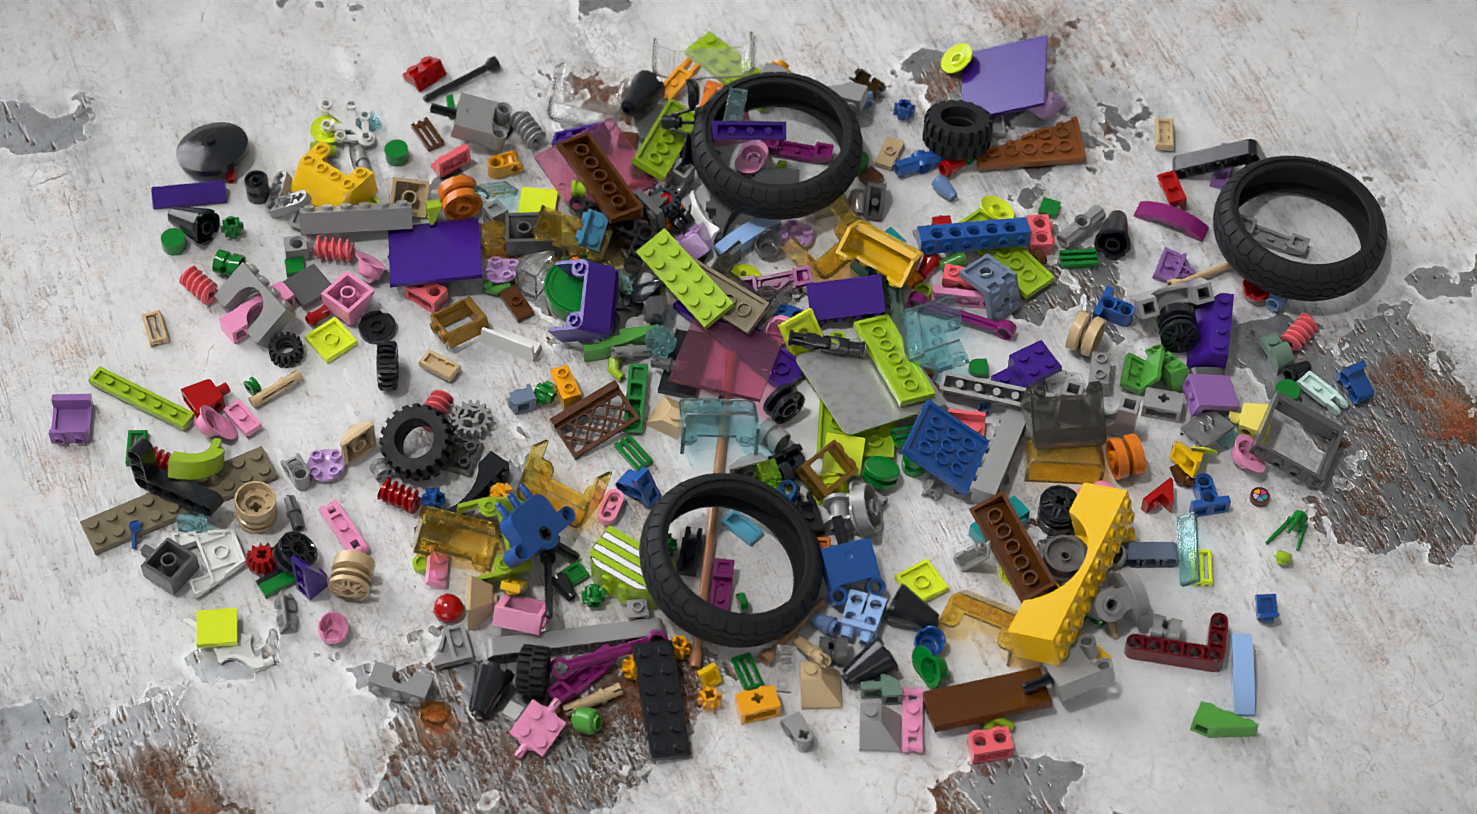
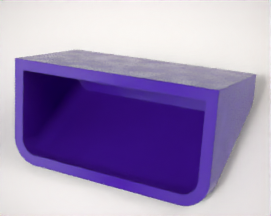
[806,274,886,325]
[1186,293,1234,371]

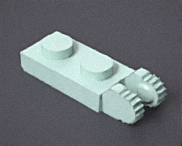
[1297,371,1349,416]

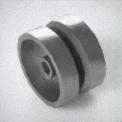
[1042,535,1087,586]

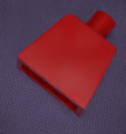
[181,379,231,418]

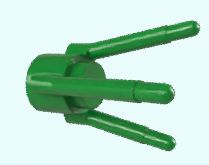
[1265,510,1308,551]

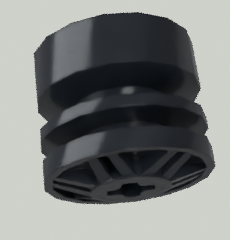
[1156,302,1200,353]
[1037,485,1078,537]

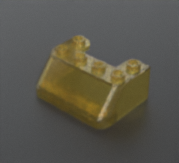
[532,205,613,262]
[413,506,500,573]
[937,589,1018,667]

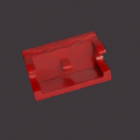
[1157,170,1187,210]

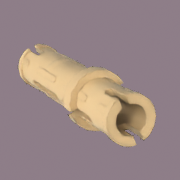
[248,369,304,409]
[790,633,831,668]
[562,683,623,718]

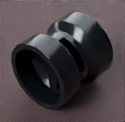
[669,207,695,233]

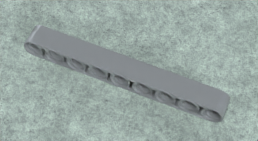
[485,618,664,664]

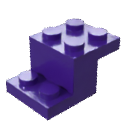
[991,340,1062,391]

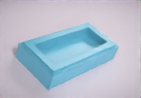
[721,510,764,547]

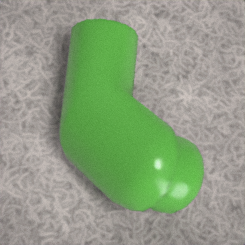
[483,280,511,295]

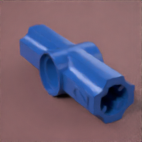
[893,150,946,177]

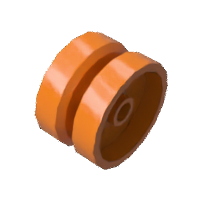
[437,175,483,220]
[1105,433,1146,480]

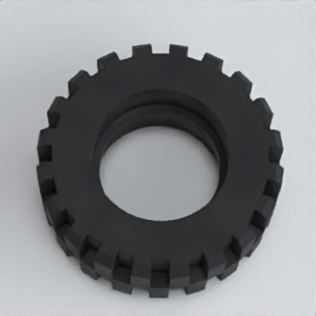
[922,99,993,160]
[379,403,458,481]

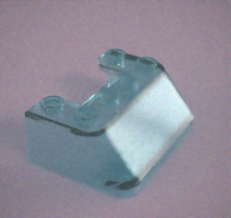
[899,294,970,373]

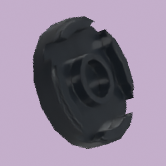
[358,310,396,345]

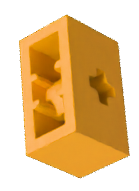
[550,364,582,411]
[735,685,781,725]

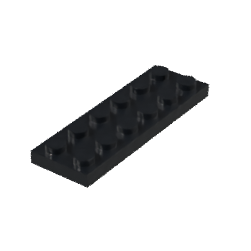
[631,640,691,761]

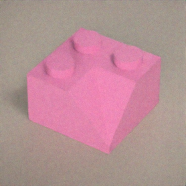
[321,271,375,326]

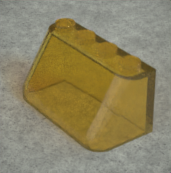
[1024,438,1105,485]

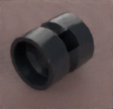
[244,170,270,205]
[774,454,806,488]

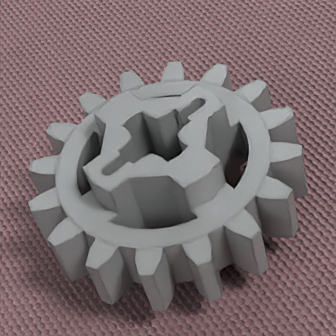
[451,400,493,439]

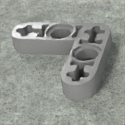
[265,170,312,217]

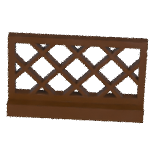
[550,380,640,459]

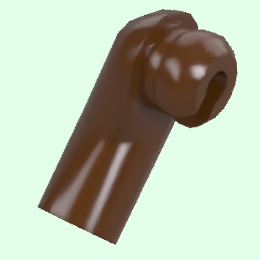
[1169,464,1195,487]

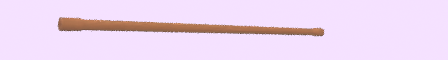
[689,353,737,671]

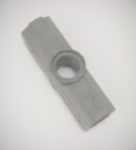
[1056,205,1106,248]

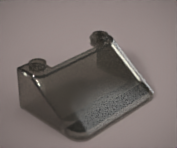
[1020,381,1107,450]

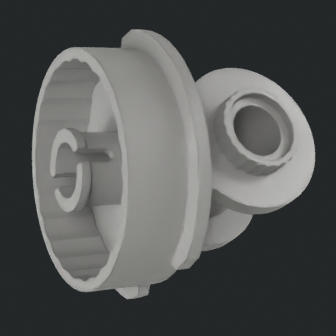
[823,481,882,539]
[1087,566,1150,622]

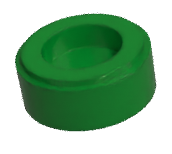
[736,592,749,613]

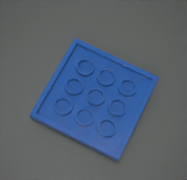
[900,399,990,496]

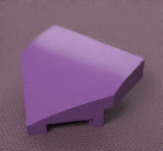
[1152,247,1196,284]

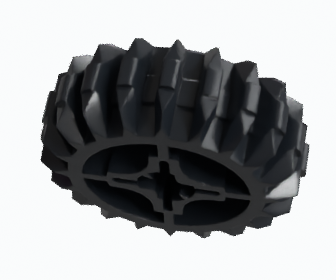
[376,340,399,391]

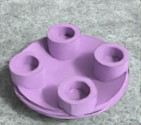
[778,219,814,250]
[483,256,520,283]
[307,449,345,482]

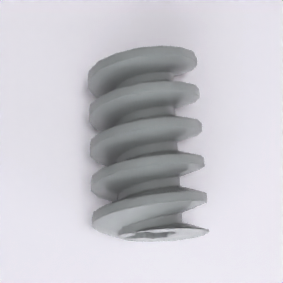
[509,111,546,149]

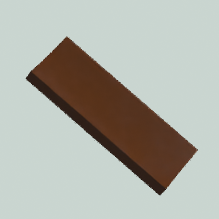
[556,131,644,224]
[969,490,1059,604]
[923,667,1053,732]

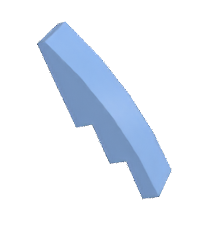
[714,217,782,259]
[1231,633,1255,716]

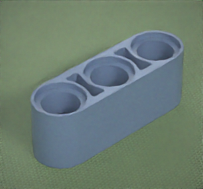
[1122,542,1179,568]

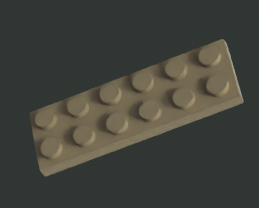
[658,256,771,335]

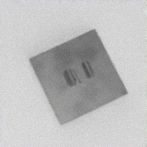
[1181,410,1235,448]

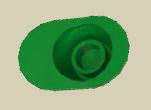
[912,645,951,689]

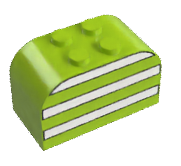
[590,525,676,610]

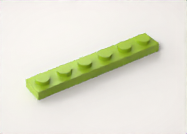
[88,366,195,431]

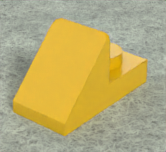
[1169,441,1204,478]

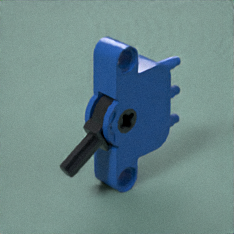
[495,483,580,568]

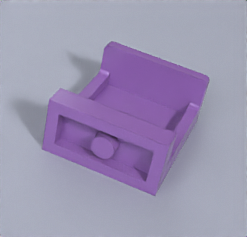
[1182,374,1240,416]
[48,394,94,444]

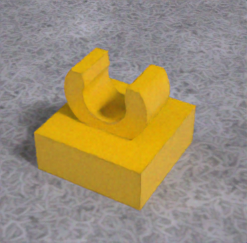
[696,662,723,689]

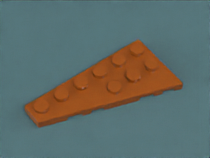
[976,116,1086,171]

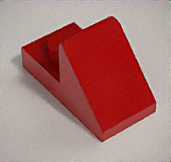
[1141,477,1174,514]

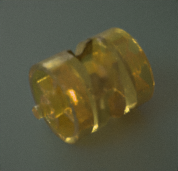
[481,220,506,255]

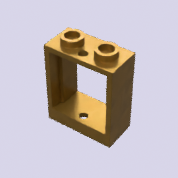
[430,296,490,349]
[795,439,859,501]

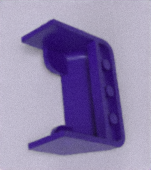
[548,259,619,343]

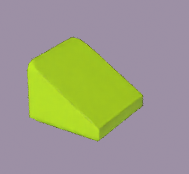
[425,199,442,225]

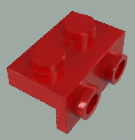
[402,56,447,92]

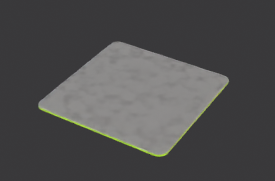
[796,337,945,435]

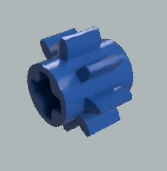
[893,99,915,121]
[421,487,446,511]

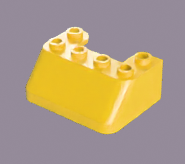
[290,141,378,207]
[835,220,924,288]

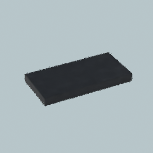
[658,329,713,400]

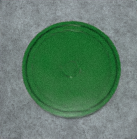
[544,254,619,320]

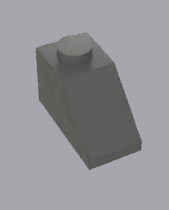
[864,180,887,221]

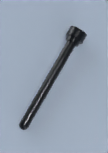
[423,56,501,102]
[540,552,556,619]

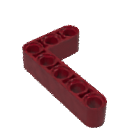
[1124,613,1229,672]

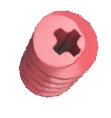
[314,235,355,262]
[179,266,218,305]
[1280,313,1319,352]
[421,389,454,432]

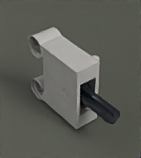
[430,92,512,151]
[1022,633,1115,701]

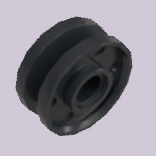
[763,383,805,424]
[272,531,318,575]

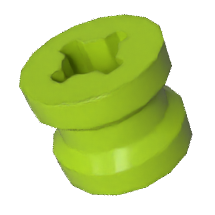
[571,180,587,198]

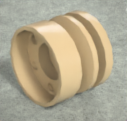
[234,481,277,533]
[328,550,376,601]

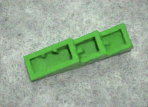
[583,325,657,362]

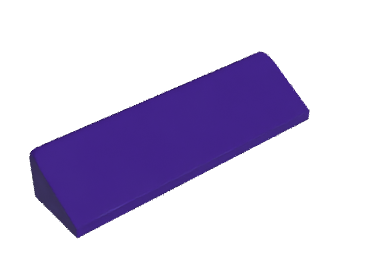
[712,121,786,140]
[151,180,227,210]

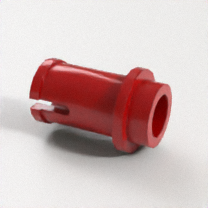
[305,305,330,326]

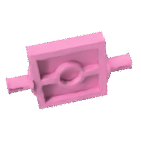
[509,698,566,759]

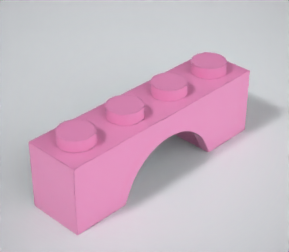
[219,281,296,344]

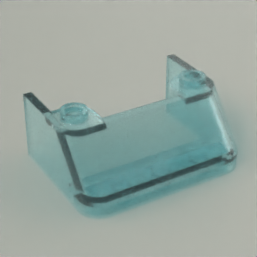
[678,398,760,456]

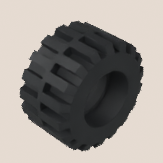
[515,644,551,697]

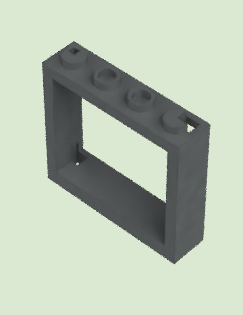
[1249,391,1345,489]

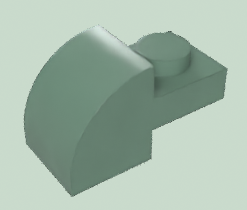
[1258,332,1294,375]
[860,674,903,705]

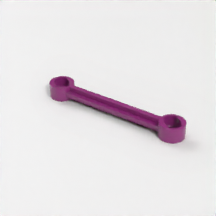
[906,291,1017,340]
[550,629,668,679]

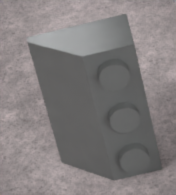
[505,211,562,256]

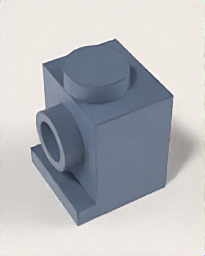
[506,383,537,415]

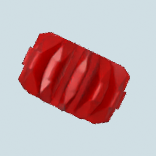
[246,542,278,576]

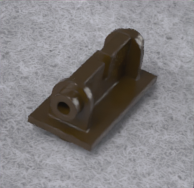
[849,68,887,98]

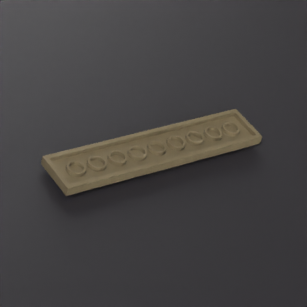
[80,446,278,555]

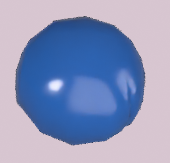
[913,626,946,656]

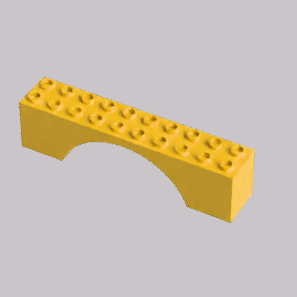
[1008,483,1135,666]

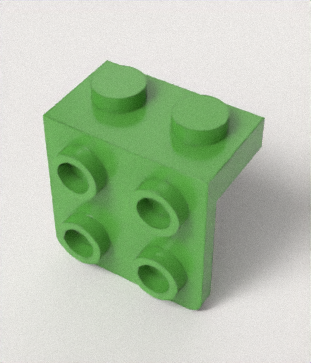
[1119,348,1165,395]

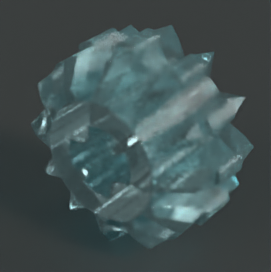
[644,324,677,357]

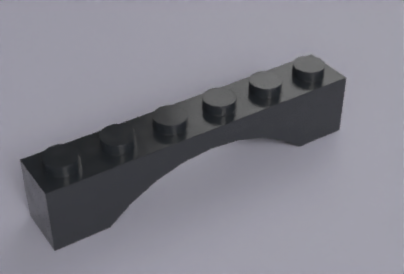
[414,451,510,548]

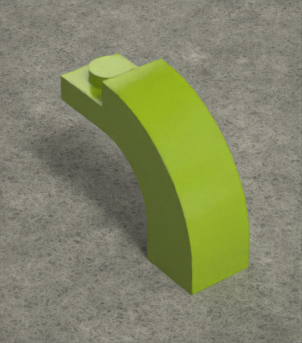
[168,438,225,480]

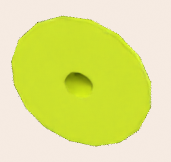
[1189,445,1218,455]

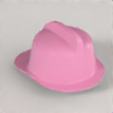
[735,140,769,174]
[355,251,388,283]
[194,405,237,440]
[1231,434,1266,473]

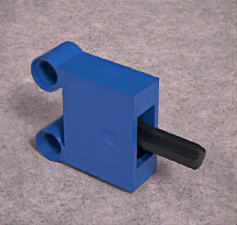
[820,515,886,607]

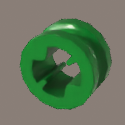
[243,377,262,396]

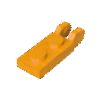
[663,57,701,101]

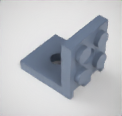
[959,253,1021,322]

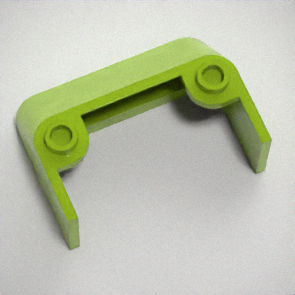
[456,497,532,583]

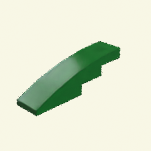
[623,363,648,434]

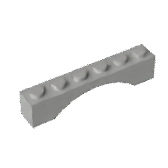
[761,62,868,113]

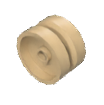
[1065,310,1107,358]

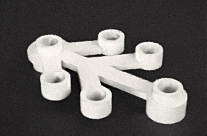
[318,99,375,148]

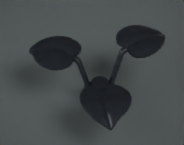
[661,79,702,166]
[597,259,663,342]

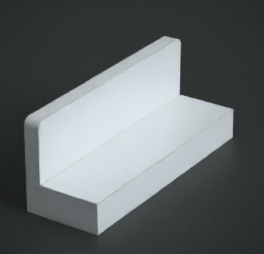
[481,325,541,361]

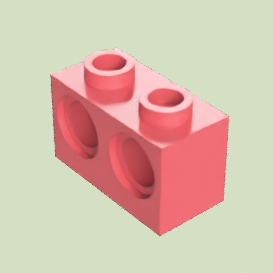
[1026,214,1055,255]
[404,283,449,313]
[967,726,1014,764]

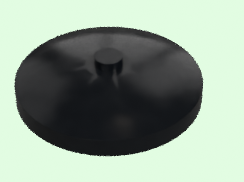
[176,122,249,177]

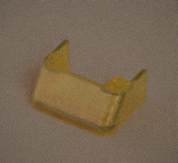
[781,196,862,280]
[517,439,612,528]

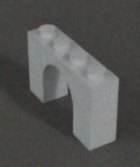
[214,262,296,347]
[1128,277,1215,320]
[1057,378,1141,437]

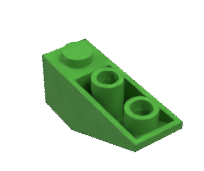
[1145,344,1189,391]
[1190,701,1259,738]

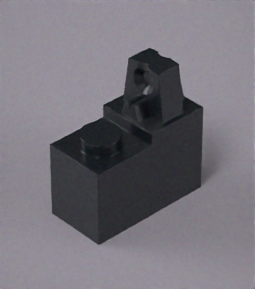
[645,284,667,333]

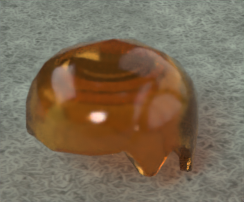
[418,700,451,729]

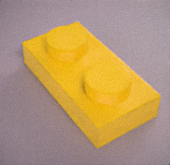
[500,577,530,595]

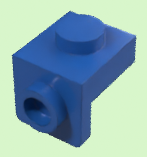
[1255,594,1280,622]

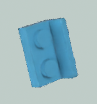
[575,208,608,252]

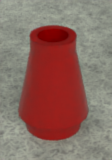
[938,159,966,177]
[918,254,940,279]

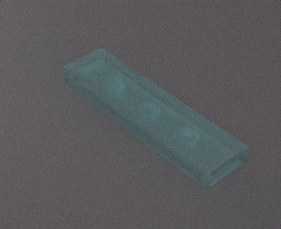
[1177,511,1200,587]

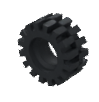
[268,332,304,368]

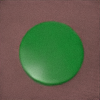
[862,456,900,490]

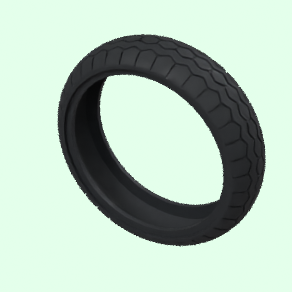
[691,72,863,220]
[1213,155,1387,301]
[639,473,823,648]

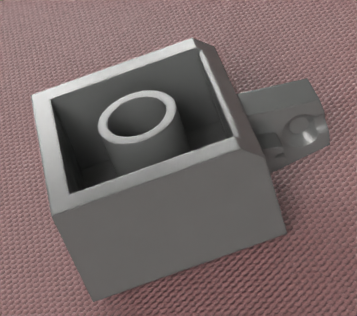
[140,538,200,595]

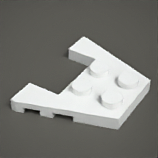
[171,529,246,599]

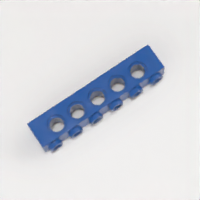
[916,217,1031,255]

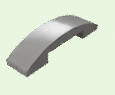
[1240,214,1310,255]

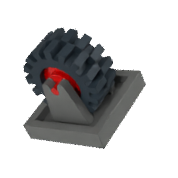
[634,185,681,233]

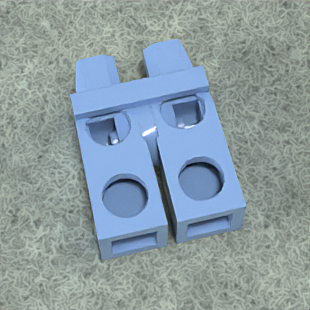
[840,589,887,647]

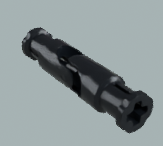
[788,329,866,358]

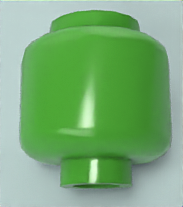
[571,707,603,735]

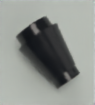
[1283,360,1312,382]
[552,571,577,602]

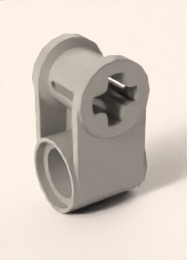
[280,453,311,491]
[780,712,813,753]

